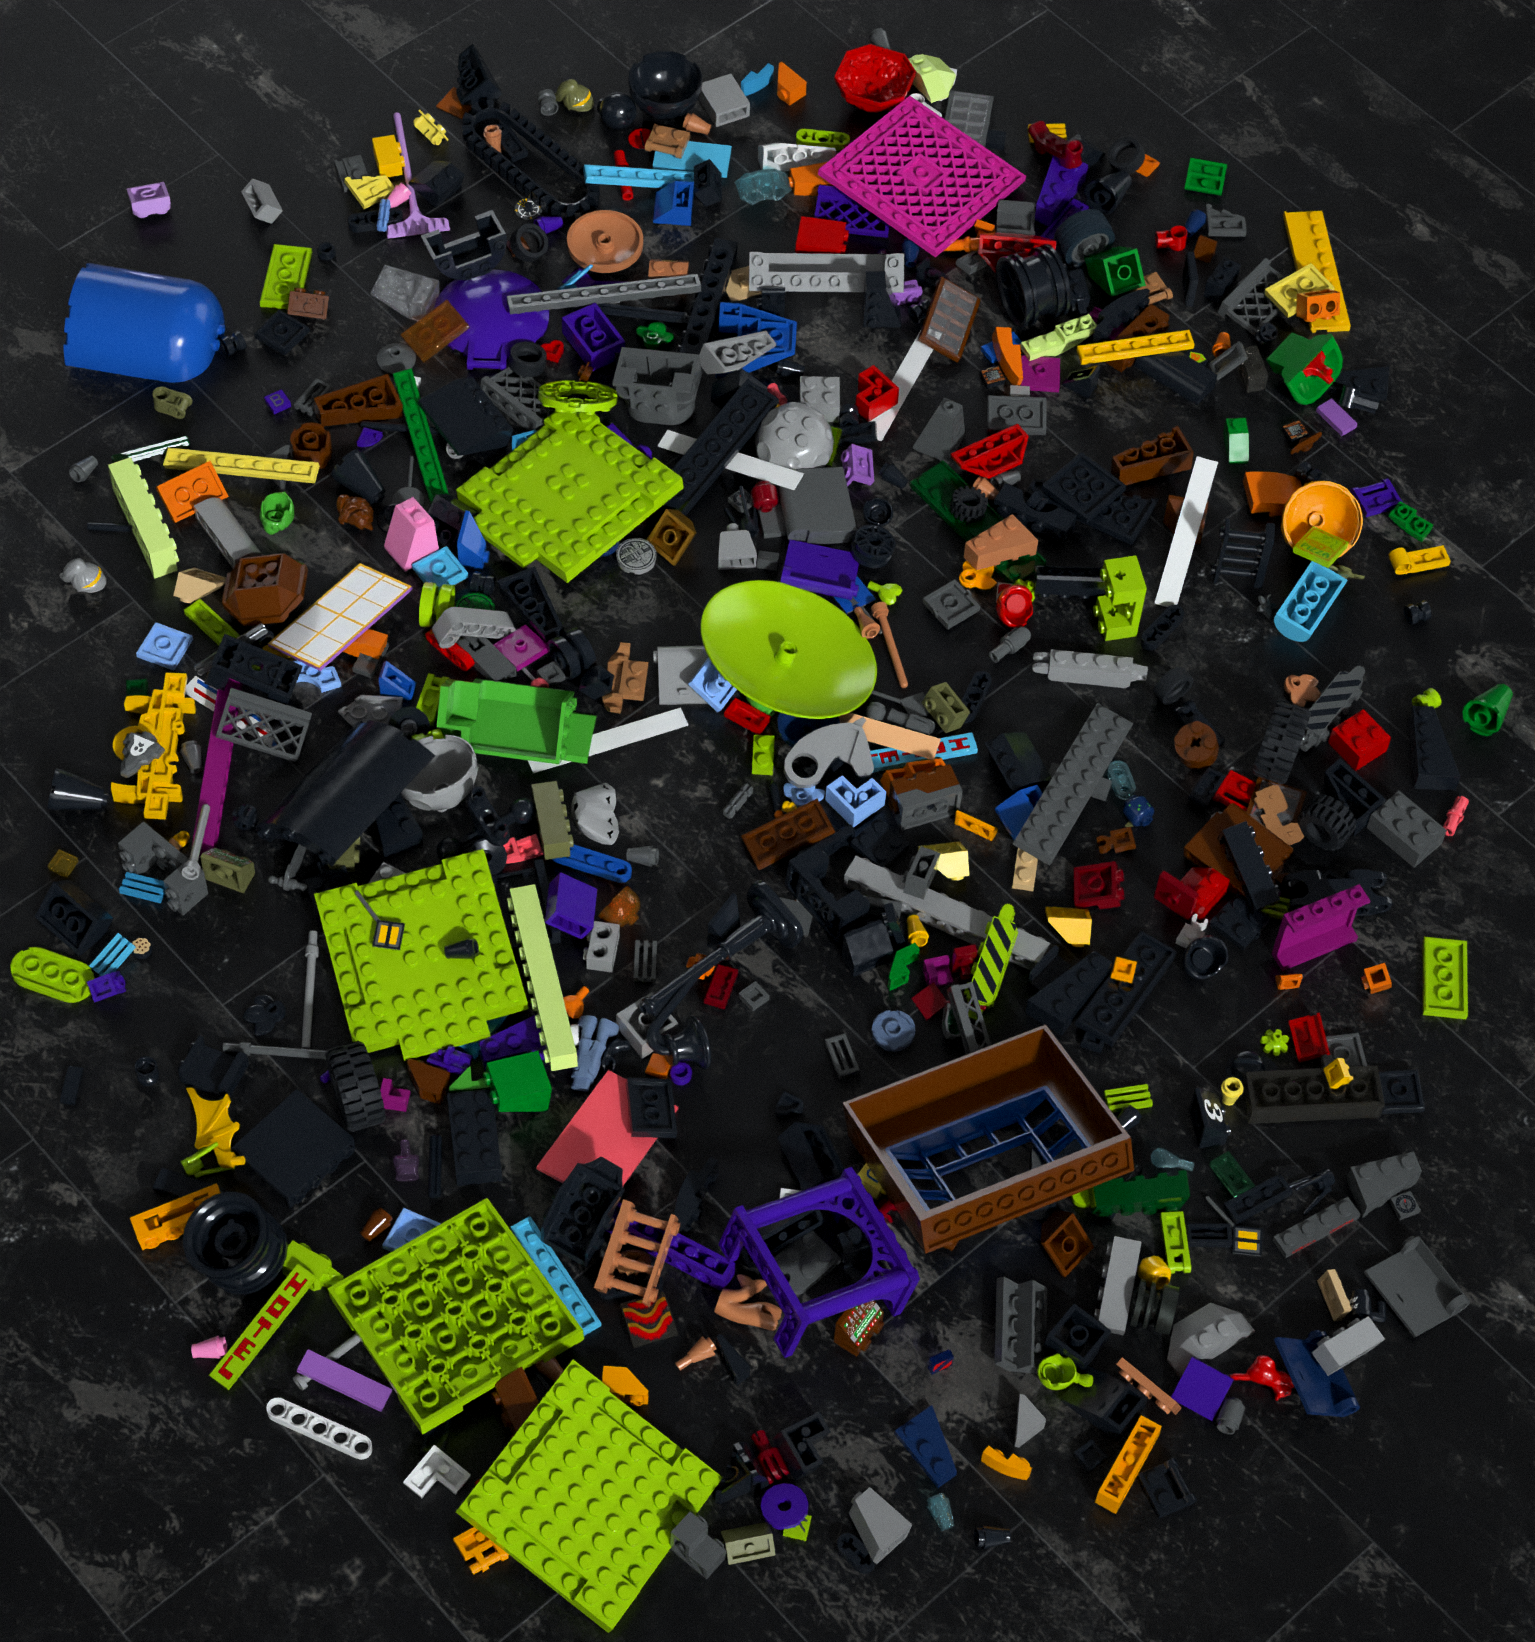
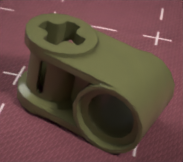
[152,386,193,419]

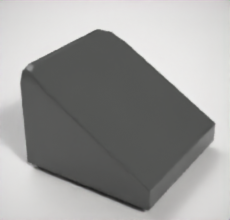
[757,550,779,571]

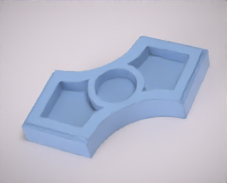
[292,660,341,693]

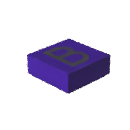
[264,389,291,414]

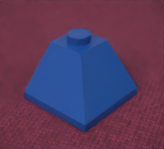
[457,510,490,570]

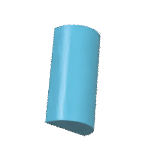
[1274,561,1348,642]

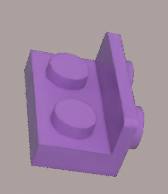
[893,280,922,305]
[841,444,874,486]

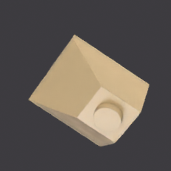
[173,568,226,603]

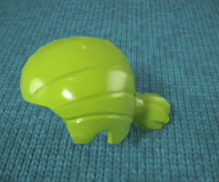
[1037,1354,1093,1390]

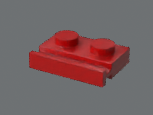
[1289,1013,1330,1063]

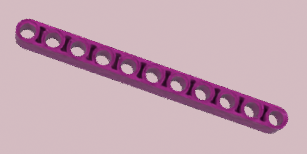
[192,678,243,858]

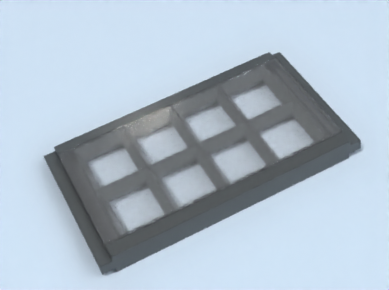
[939,90,994,148]

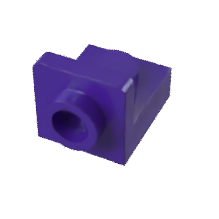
[87,971,126,1002]

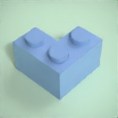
[825,775,886,828]

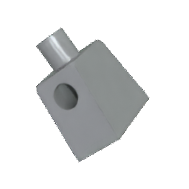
[718,523,757,570]

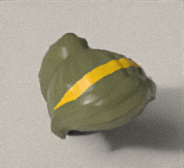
[555,79,594,112]

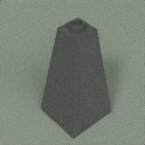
[913,398,965,464]

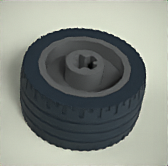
[1054,209,1115,267]

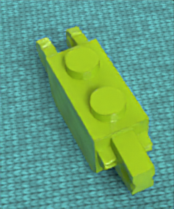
[282,1240,344,1291]

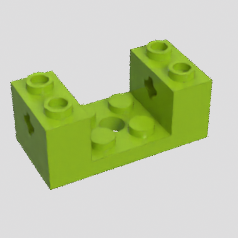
[1093,556,1147,641]

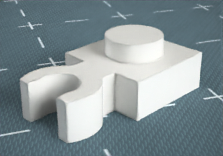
[1176,914,1208,948]

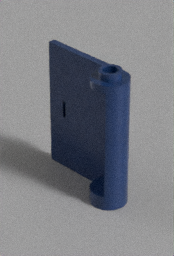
[1274,1330,1360,1417]

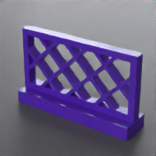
[814,185,892,238]

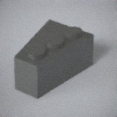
[1346,1152,1422,1218]

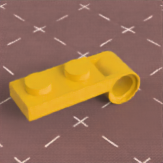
[1388,545,1450,575]

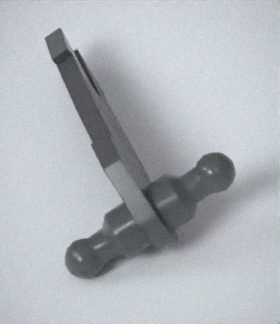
[268,844,307,891]

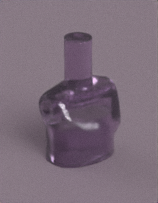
[393,1140,419,1181]

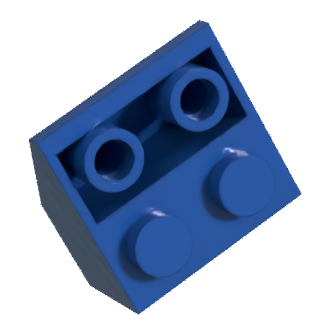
[653,181,694,226]
[995,785,1043,841]

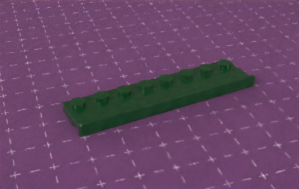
[910,460,1046,584]

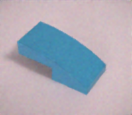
[741,63,774,96]

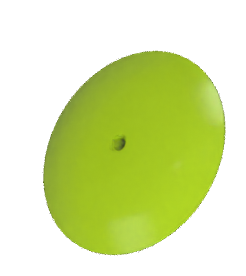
[700,580,877,719]

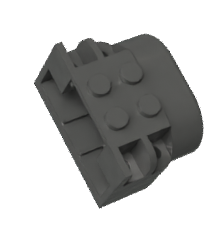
[612,347,702,425]

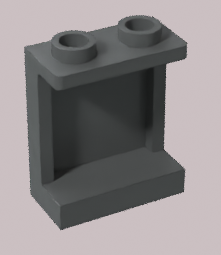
[996,200,1036,235]

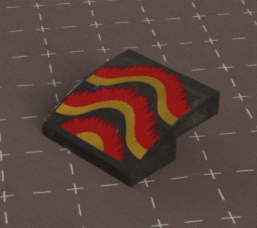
[619,1291,678,1348]

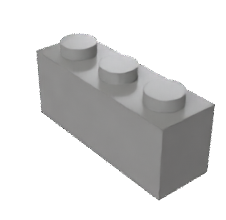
[1312,1316,1385,1376]

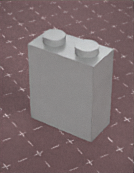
[698,74,750,127]

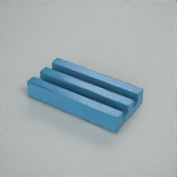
[119,872,165,904]

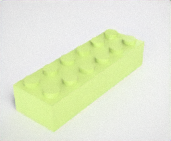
[108,457,179,579]

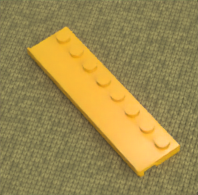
[1283,211,1351,333]

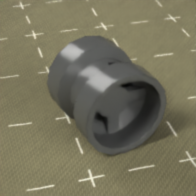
[537,89,559,116]

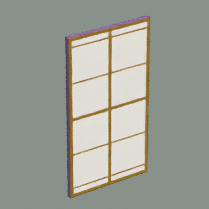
[268,563,413,671]

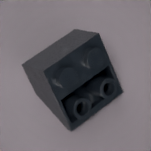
[428,494,479,549]
[841,919,893,977]

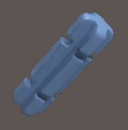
[377,199,391,232]

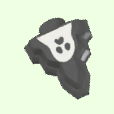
[120,731,165,778]

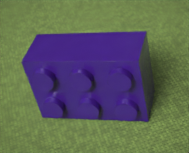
[562,303,625,371]

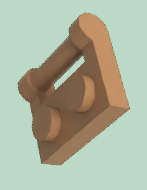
[645,124,690,159]
[1125,272,1173,309]

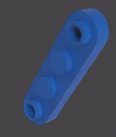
[552,845,632,883]

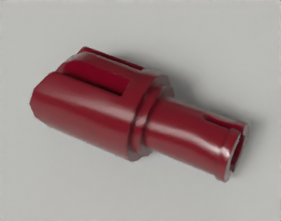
[751,1430,789,1484]

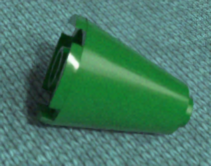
[1462,684,1513,736]

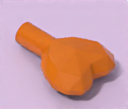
[563,986,589,1019]

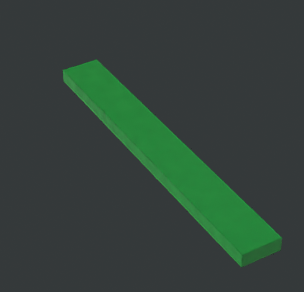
[393,368,449,504]

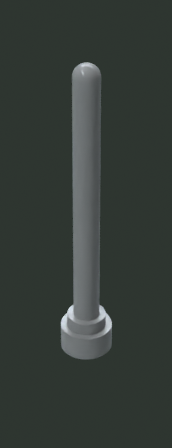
[182,804,210,880]

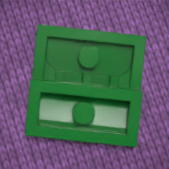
[1185,158,1227,196]

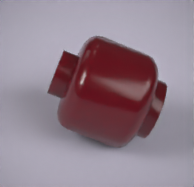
[751,481,778,513]

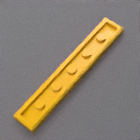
[1077,330,1195,365]

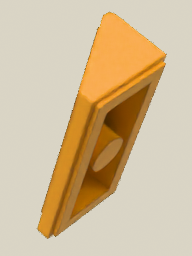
[954,810,998,841]

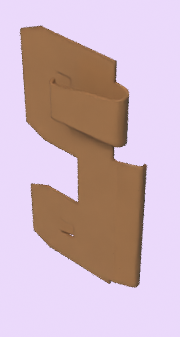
[1254,785,1304,845]

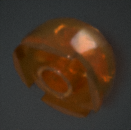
[598,886,641,928]

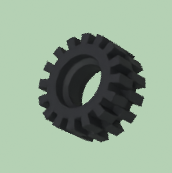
[950,486,988,523]

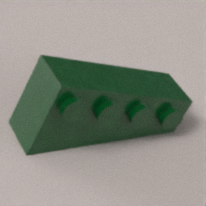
[1088,1170,1190,1217]

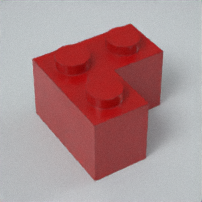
[856,365,899,422]

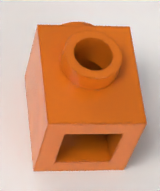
[1361,963,1392,994]

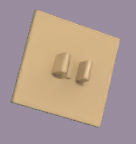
[726,266,761,303]

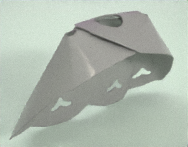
[571,783,619,845]

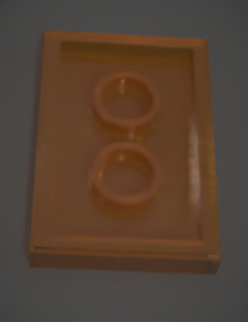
[401,300,470,363]

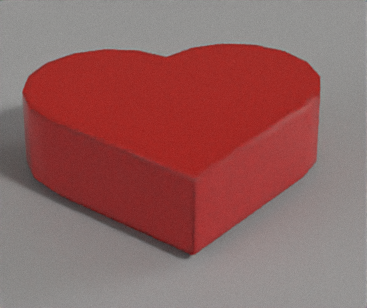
[541,340,564,363]

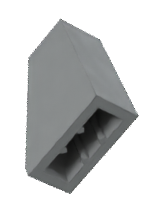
[849,1487,912,1564]

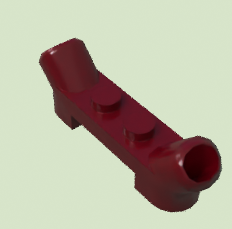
[1028,121,1083,169]

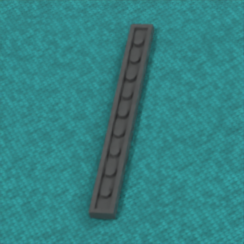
[507,274,701,314]

